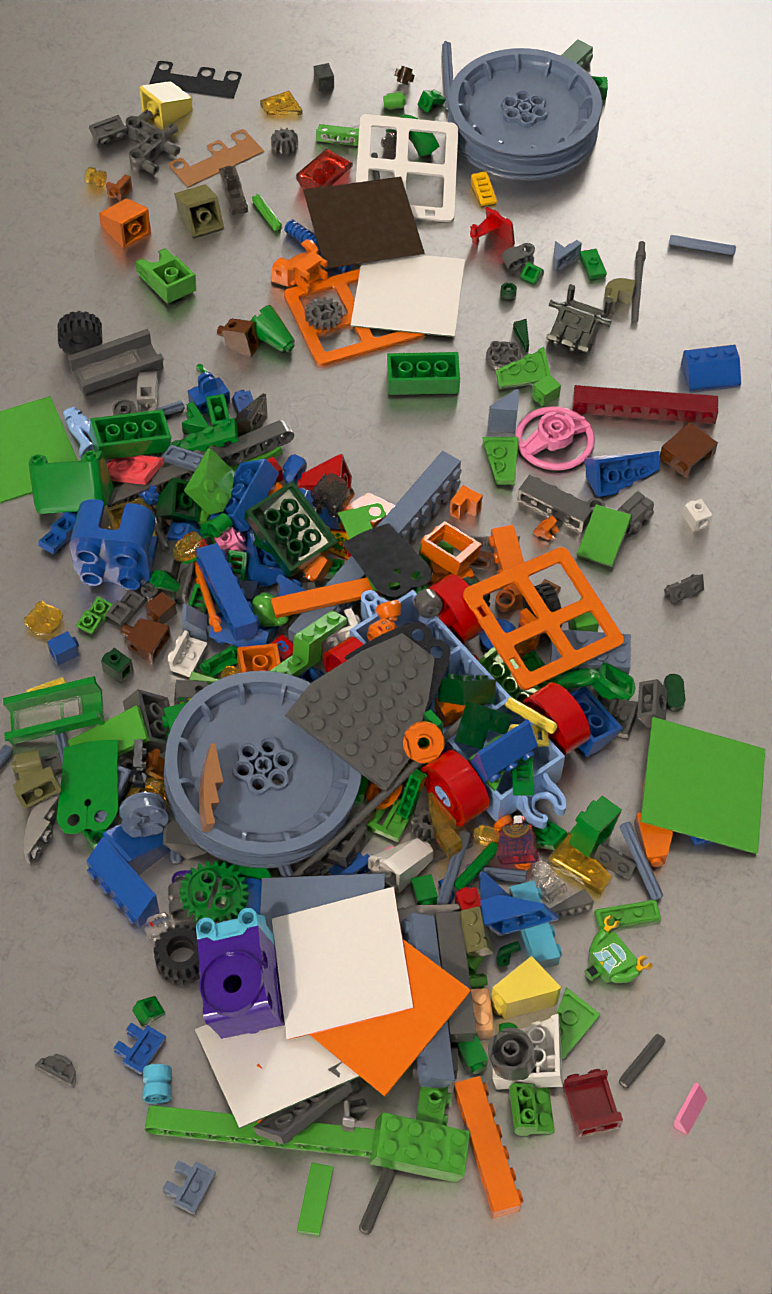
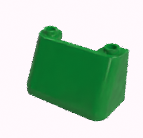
[29,450,114,514]

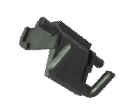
[546,284,613,354]

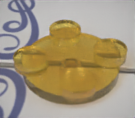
[24,601,63,635]

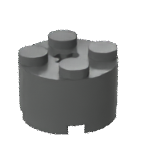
[488,1028,536,1081]

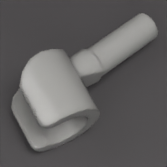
[342,1100,356,1132]

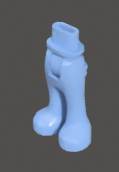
[63,407,94,458]

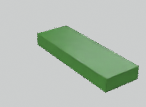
[594,899,661,930]
[297,1162,334,1236]

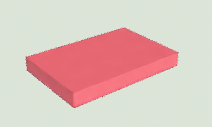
[107,455,164,485]

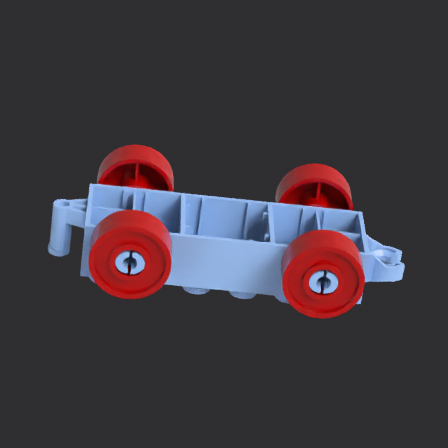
[323,574,590,829]

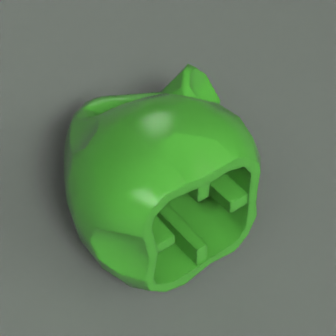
[251,592,289,627]

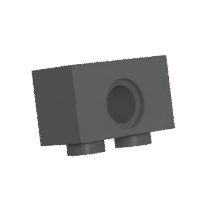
[637,679,667,728]

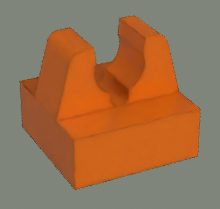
[533,515,559,541]

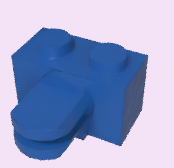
[188,372,230,415]

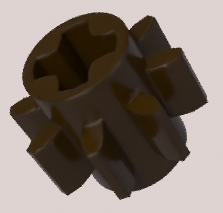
[394,66,415,85]

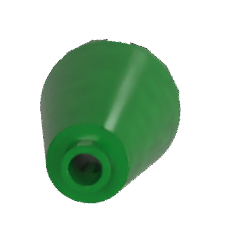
[250,305,295,353]

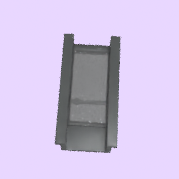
[68,329,164,396]

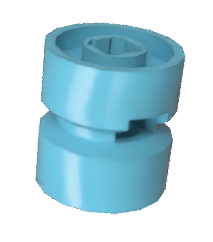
[142,1064,172,1104]

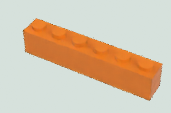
[453,1076,523,1219]

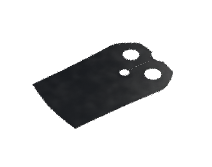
[342,523,431,597]

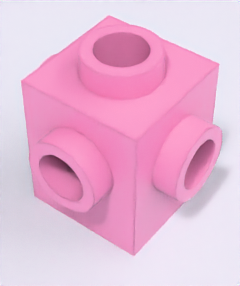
[213,527,247,558]

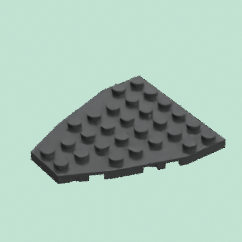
[285,633,435,791]

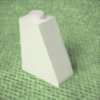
[368,838,433,893]

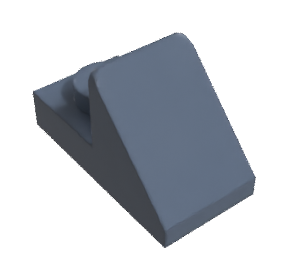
[554,240,582,272]

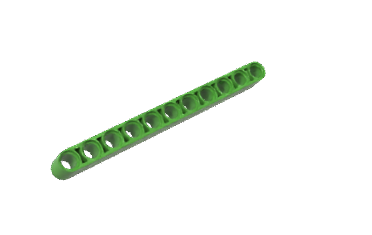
[144,1106,374,1157]

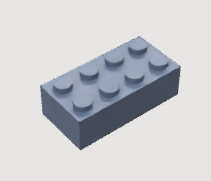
[550,630,631,675]

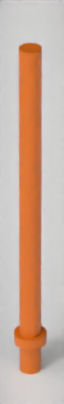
[193,561,222,633]

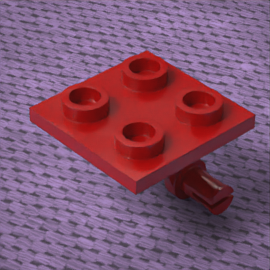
[470,206,515,246]

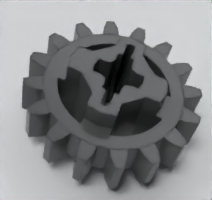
[305,297,343,331]

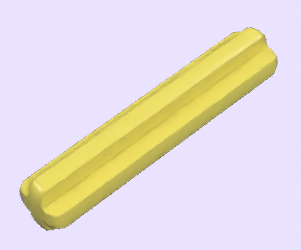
[505,698,558,733]

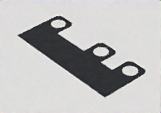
[149,61,242,98]

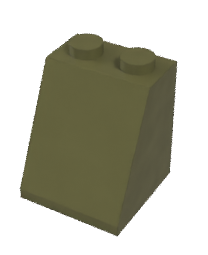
[174,184,224,237]

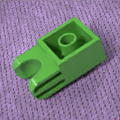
[135,248,196,304]

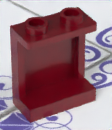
[563,1069,623,1137]

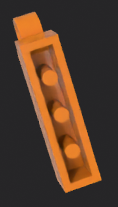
[488,524,524,612]

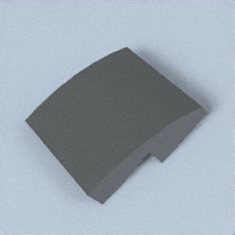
[597,694,638,739]

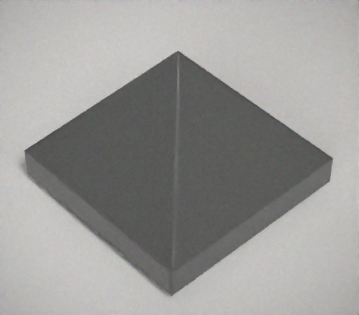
[343,1098,369,1120]

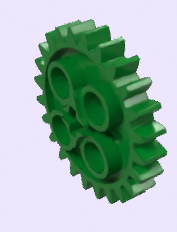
[179,860,249,923]

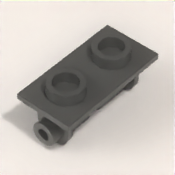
[664,574,704,604]
[593,843,637,880]

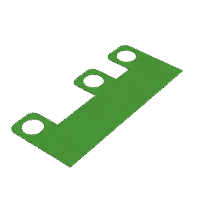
[338,503,416,591]

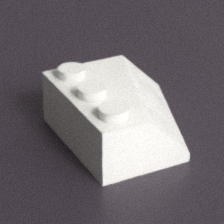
[493,1014,563,1090]

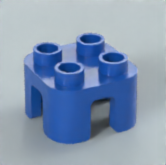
[69,499,158,590]

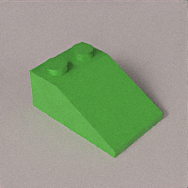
[184,448,235,515]

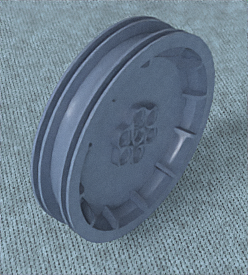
[448,48,602,179]
[164,671,362,868]

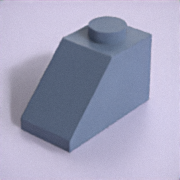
[181,604,211,642]

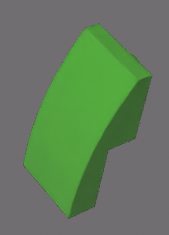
[76,596,113,635]

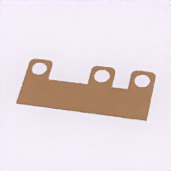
[169,129,264,187]

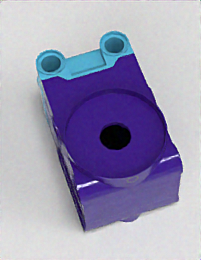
[196,908,285,1039]

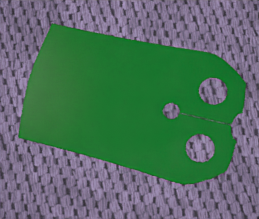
[57,740,118,834]

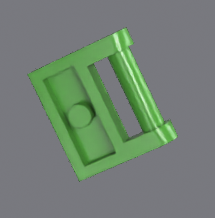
[366,798,416,842]

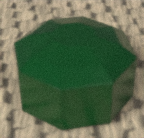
[500,282,517,299]

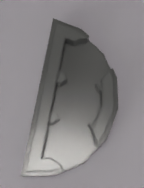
[35,1054,76,1088]

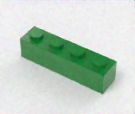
[396,769,427,820]

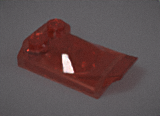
[296,149,353,190]

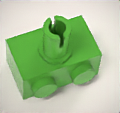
[416,1085,452,1126]

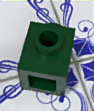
[101,648,134,683]

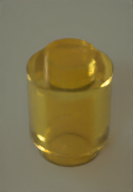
[472,824,504,849]

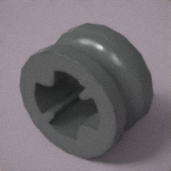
[141,583,159,602]

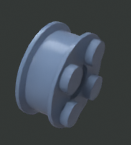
[119,792,168,837]

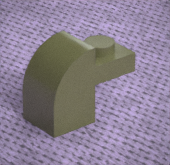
[604,278,636,314]

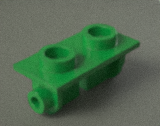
[198,645,237,676]

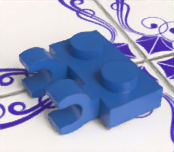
[114,1023,166,1075]

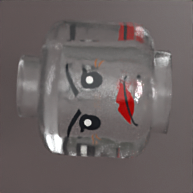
[144,911,177,942]

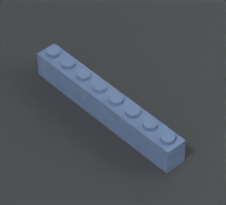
[401,913,455,1089]

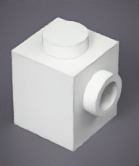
[682,499,712,532]

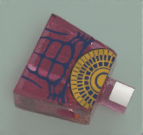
[496,815,540,865]

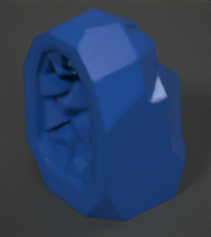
[282,454,307,484]

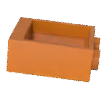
[420,521,482,576]

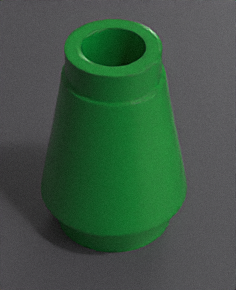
[150,570,180,592]

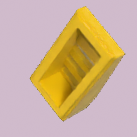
[471,171,497,206]

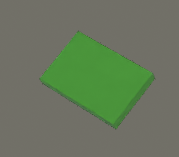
[576,504,632,568]

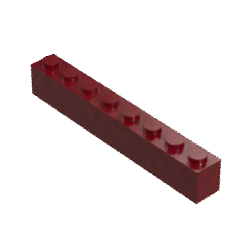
[572,385,718,424]

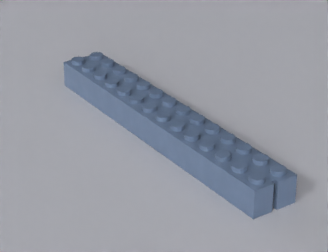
[288,450,462,644]

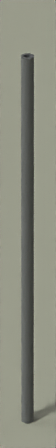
[290,716,462,877]

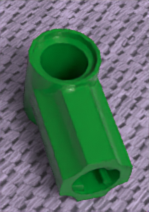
[200,513,233,538]

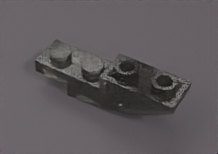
[219,166,249,215]

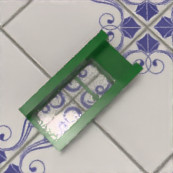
[3,676,104,746]

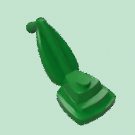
[534,662,636,701]

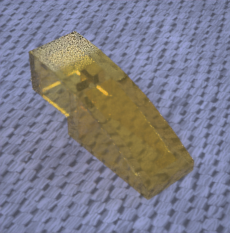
[428,792,462,859]

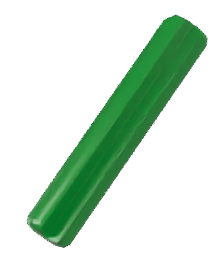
[454,842,500,890]

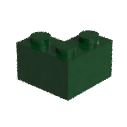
[438,673,496,705]
[454,702,513,749]

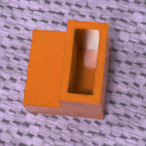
[450,485,483,519]

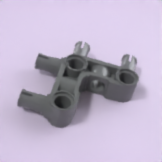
[125,109,181,175]

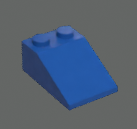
[480,894,559,936]

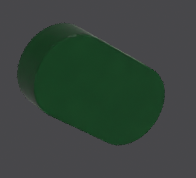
[663,674,686,711]

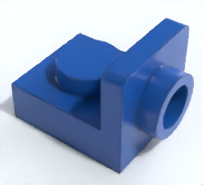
[231,390,257,417]

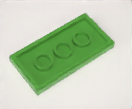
[68,705,150,757]

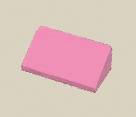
[673,1083,707,1134]

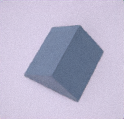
[487,389,519,434]

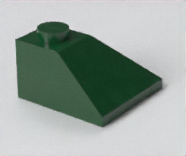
[156,477,201,522]

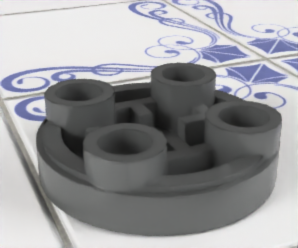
[486,341,521,370]

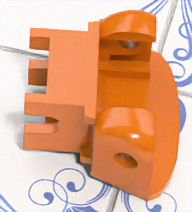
[271,239,328,293]

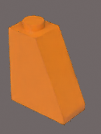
[634,812,673,867]

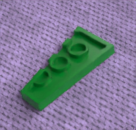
[171,418,238,452]

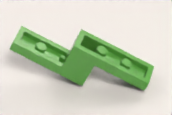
[270,610,347,677]

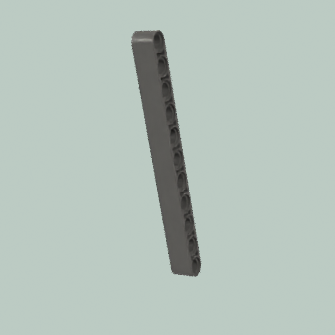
[107,420,294,514]

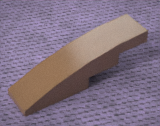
[199,743,223,832]

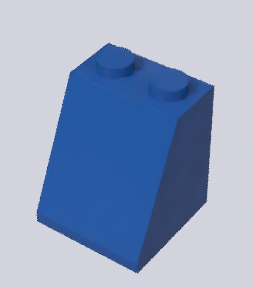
[102,824,171,875]

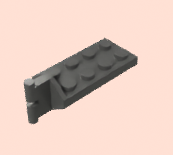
[253,1062,361,1145]

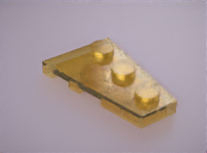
[547,831,612,895]

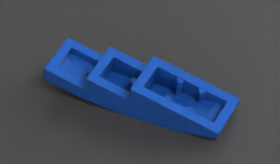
[38,511,78,554]

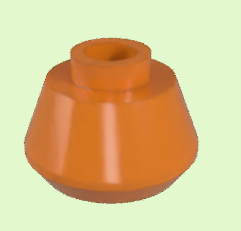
[375,600,402,622]

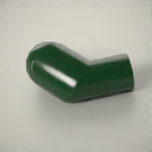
[496,941,521,967]

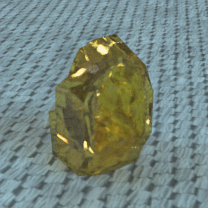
[173,531,205,562]

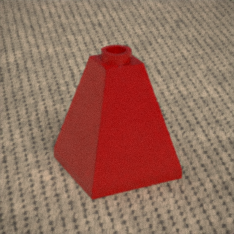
[298,454,352,504]

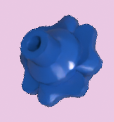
[140,485,160,505]

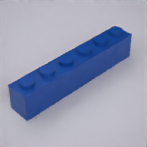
[196,543,260,641]

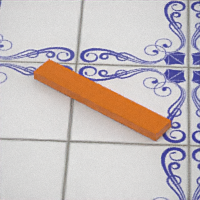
[270,577,384,618]

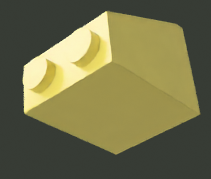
[139,82,193,129]
[491,956,561,1020]

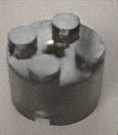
[311,473,355,518]

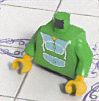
[584,915,653,984]

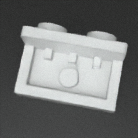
[168,630,208,677]

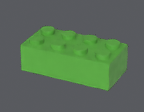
[370,1112,470,1183]

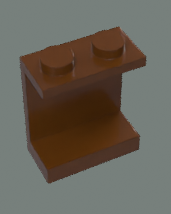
[660,422,718,478]

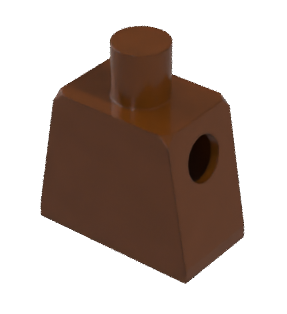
[217,318,260,357]
[121,618,171,664]

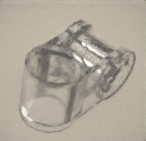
[530,861,568,903]

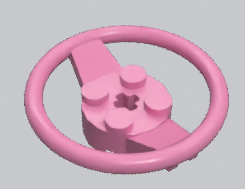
[515,406,595,471]

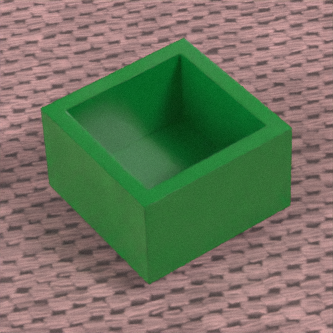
[569,796,622,858]

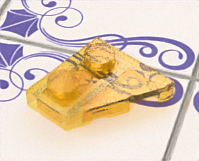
[260,91,303,115]

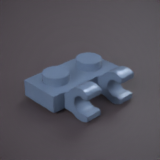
[163,1160,216,1215]

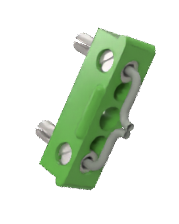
[316,122,359,146]

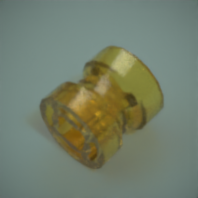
[84,167,107,188]

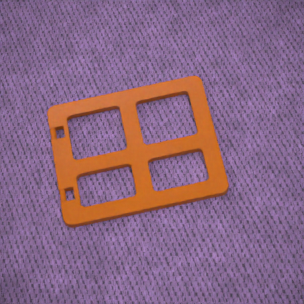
[284,269,426,366]
[463,547,624,690]

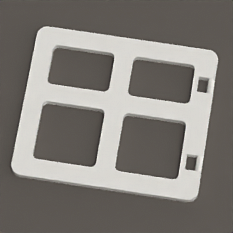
[356,114,458,223]

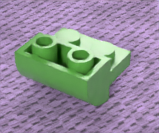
[509,1083,555,1137]

